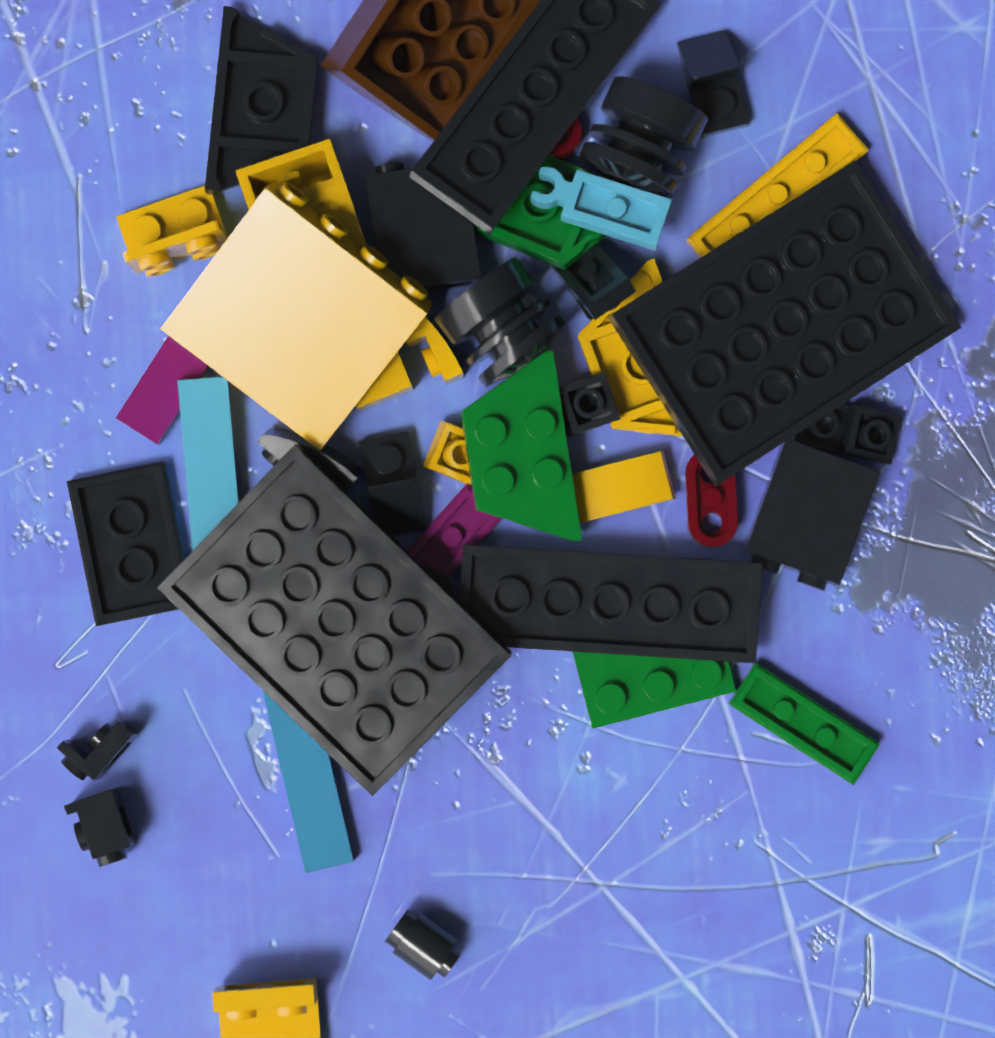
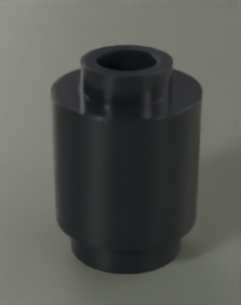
[385,909,462,981]

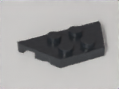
[205,6,318,195]

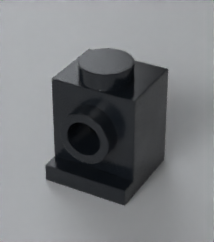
[64,787,136,867]

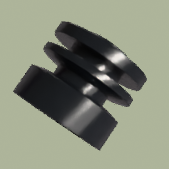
[579,76,708,198]
[434,257,568,388]

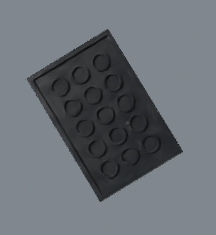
[608,160,961,486]
[157,444,512,796]

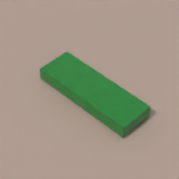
[728,663,880,785]

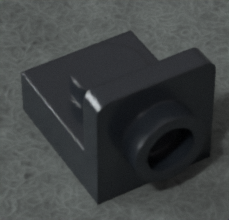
[57,721,139,781]

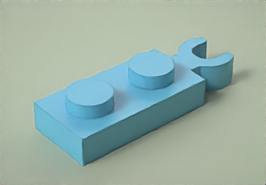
[531,167,672,251]

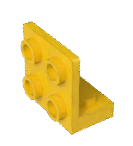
[116,185,228,278]
[212,978,321,1038]

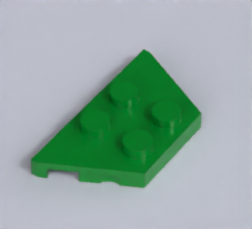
[473,156,610,270]
[460,350,582,542]

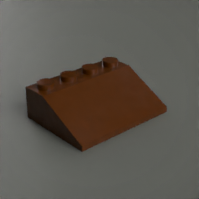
[320,0,541,142]

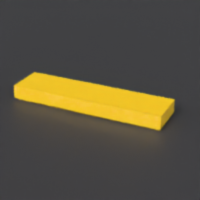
[686,113,869,258]

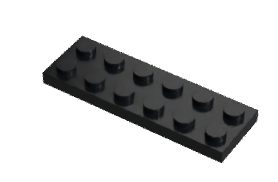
[409,0,661,235]
[460,544,763,663]

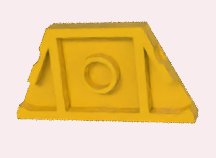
[577,258,683,437]

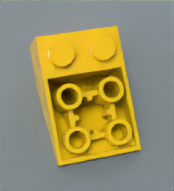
[235,139,366,247]

